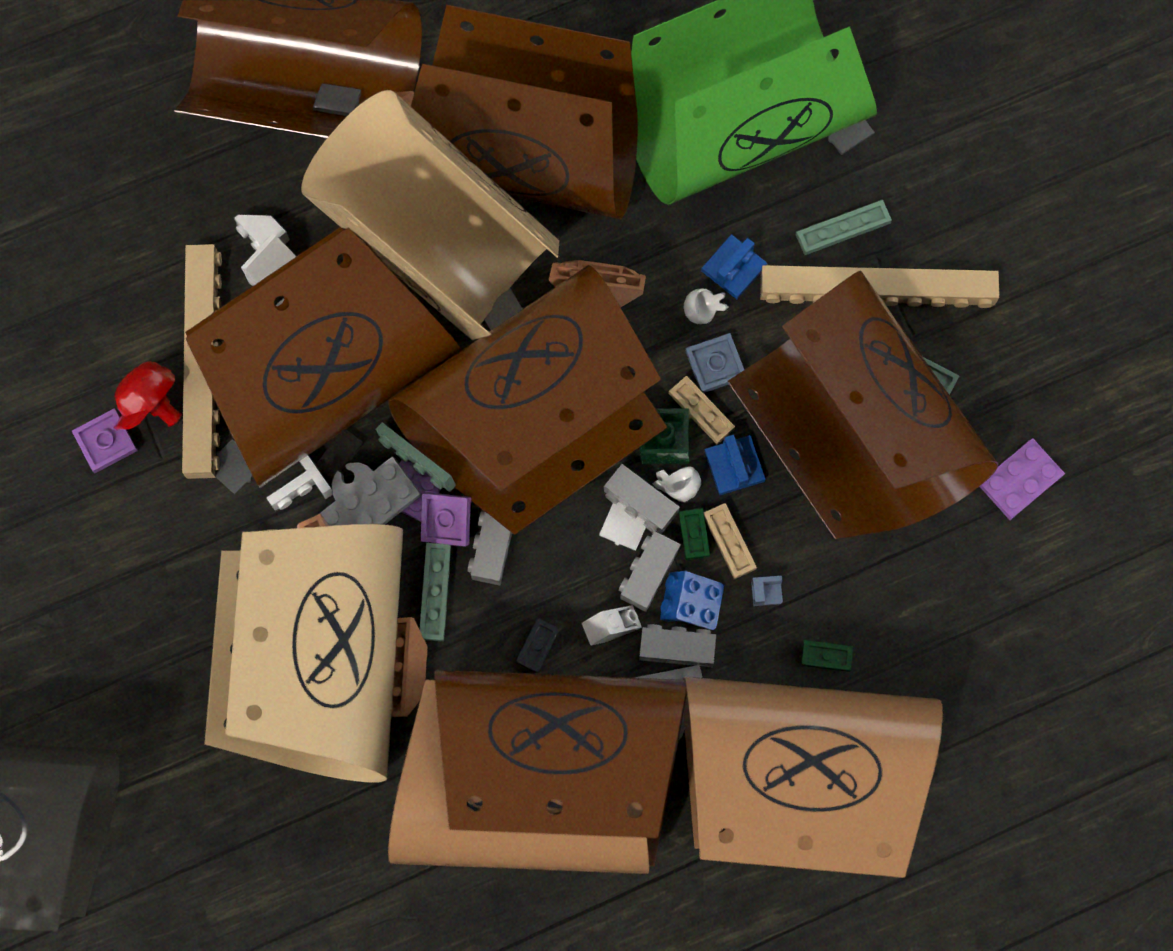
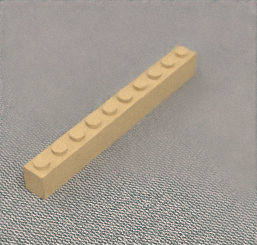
[182,244,222,479]
[760,265,999,308]

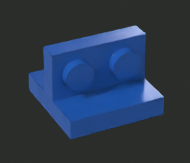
[701,234,767,299]
[704,435,766,496]

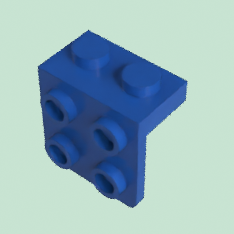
[660,571,724,630]

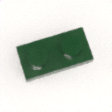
[679,508,710,560]
[801,640,853,672]

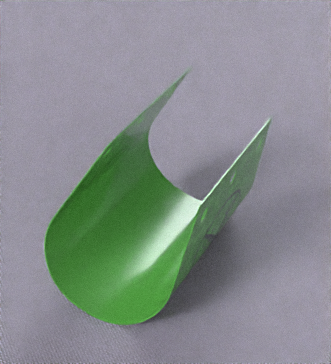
[631,0,877,205]

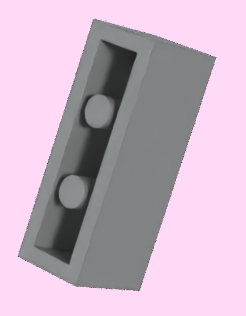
[604,464,680,534]
[468,510,515,585]
[619,531,680,612]
[639,624,716,667]

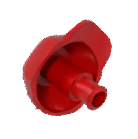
[113,361,181,431]

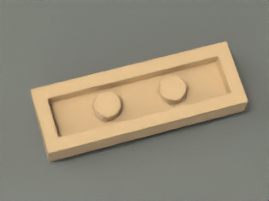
[669,376,735,444]
[704,503,757,579]

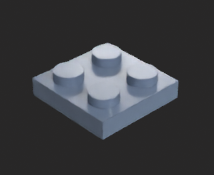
[685,333,744,393]

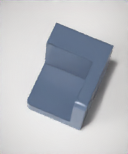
[751,576,783,606]

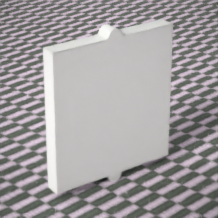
[599,502,646,551]

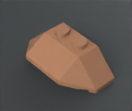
[549,260,646,308]
[391,617,427,717]

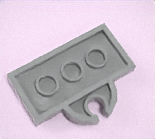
[320,457,422,526]

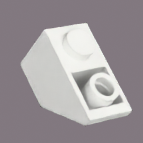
[235,215,289,251]
[582,605,642,645]

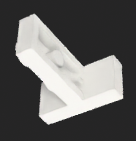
[267,456,333,511]

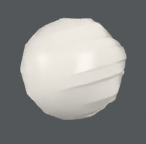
[684,289,728,324]
[652,467,701,502]

